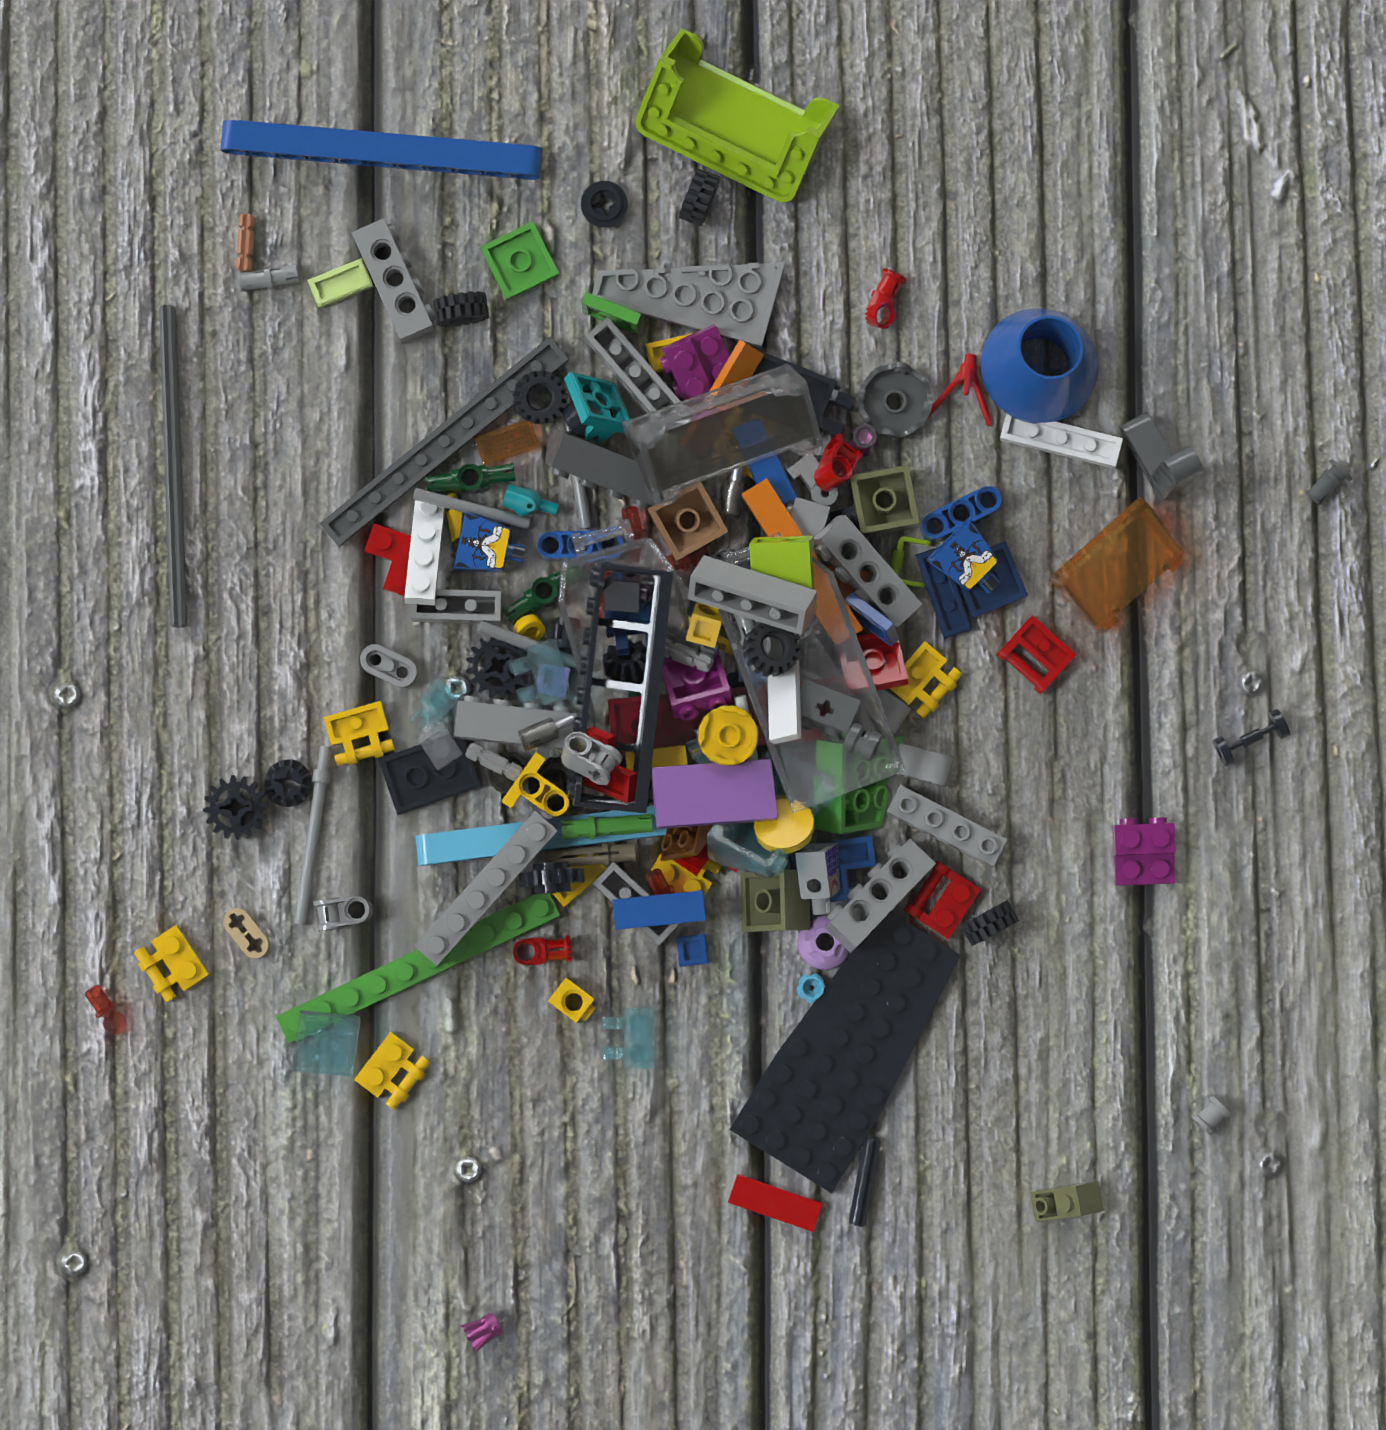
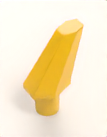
[446,493,465,542]

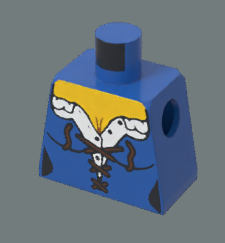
[454,512,526,573]
[926,520,1000,593]

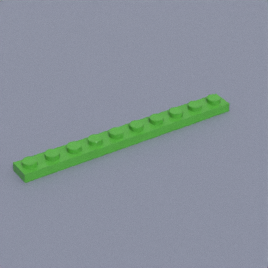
[276,894,560,1043]

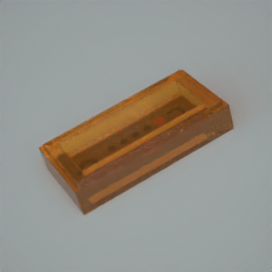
[474,420,540,465]

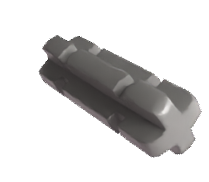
[664,639,714,672]
[466,743,523,781]

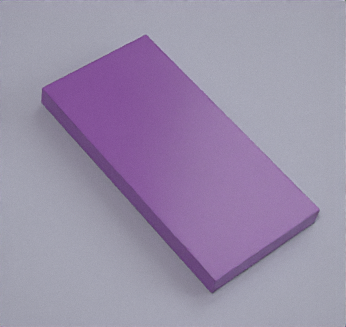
[651,759,778,829]

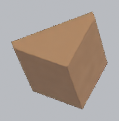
[647,480,728,561]

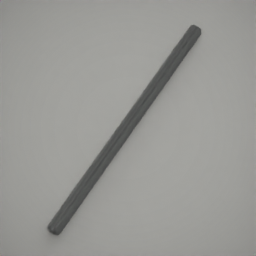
[159,305,187,628]

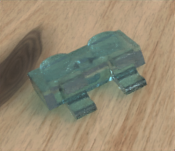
[508,639,572,705]
[602,1008,654,1068]

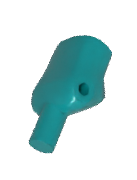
[502,483,559,516]

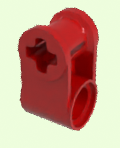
[814,433,863,492]

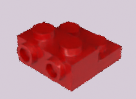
[838,630,909,696]

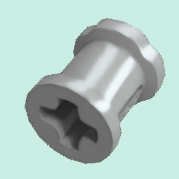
[1191,1096,1232,1136]

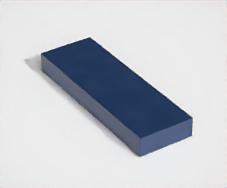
[915,547,972,639]

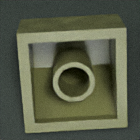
[850,465,920,535]
[741,870,810,932]

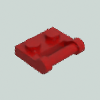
[996,615,1077,695]
[904,860,981,940]

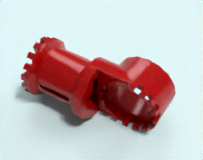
[865,268,906,329]
[512,935,572,966]

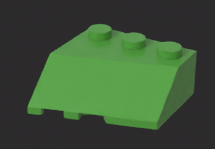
[815,735,903,834]

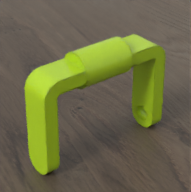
[890,536,932,588]

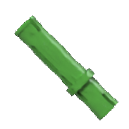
[561,813,653,840]

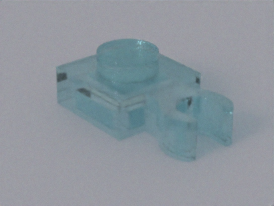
[410,678,461,732]

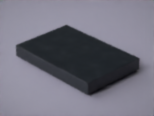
[378,732,482,815]

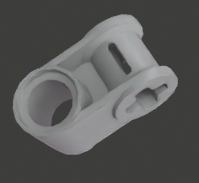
[561,732,622,785]
[313,896,373,931]

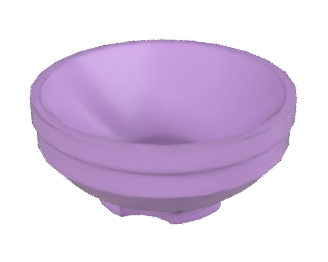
[797,915,850,970]

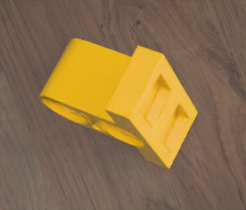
[501,752,570,817]

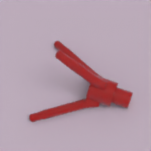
[926,353,992,427]

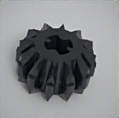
[602,638,647,684]

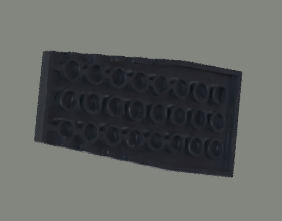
[729,912,960,1194]

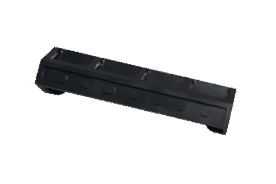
[566,560,673,813]

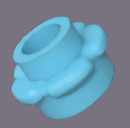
[797,974,826,1003]

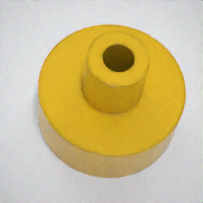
[513,615,545,641]

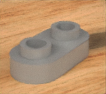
[360,644,417,688]

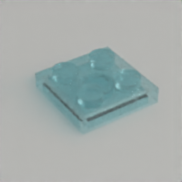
[292,1010,360,1076]

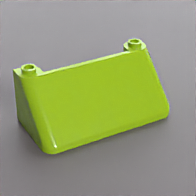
[635,28,840,202]

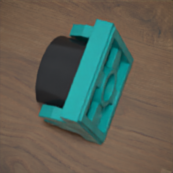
[563,372,633,443]

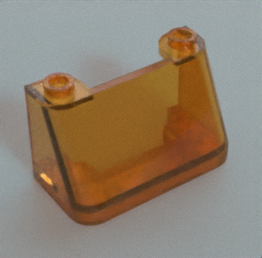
[1049,496,1186,633]

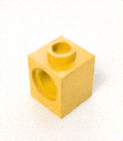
[686,602,725,648]
[548,978,596,1023]

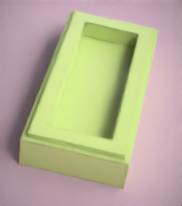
[307,258,374,309]

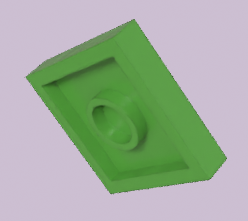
[480,221,559,301]
[581,292,642,335]

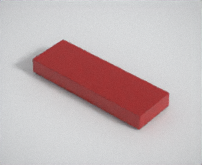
[728,1174,823,1232]

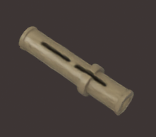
[545,842,636,866]

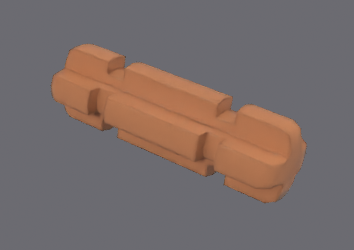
[236,214,256,272]

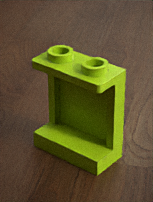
[749,536,818,612]

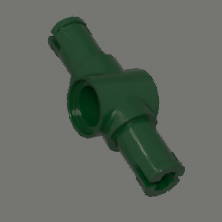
[425,462,516,494]
[502,560,586,625]

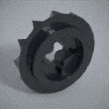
[581,181,628,228]
[264,759,312,807]

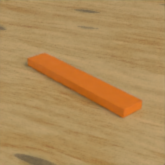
[741,478,863,646]

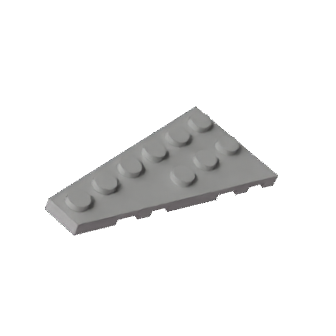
[592,261,785,348]

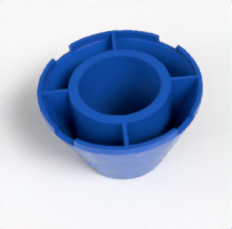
[980,308,1098,424]

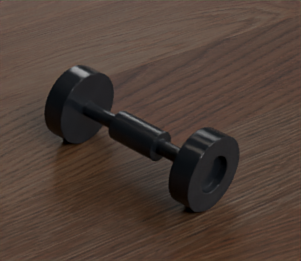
[1213,709,1291,767]

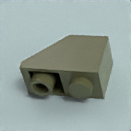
[1030,1181,1104,1222]

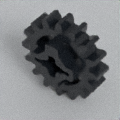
[466,637,531,699]
[203,775,269,840]
[519,861,585,894]

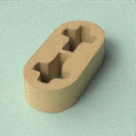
[223,908,270,959]

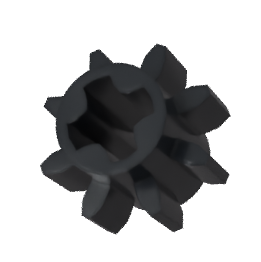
[547,617,584,650]

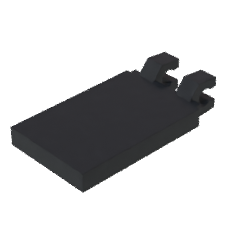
[735,349,857,437]

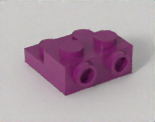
[659,324,729,406]
[662,652,733,720]
[1112,817,1176,886]

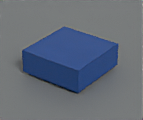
[676,934,709,967]

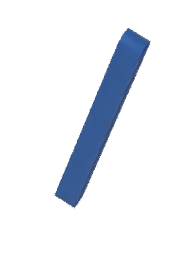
[220,120,543,180]

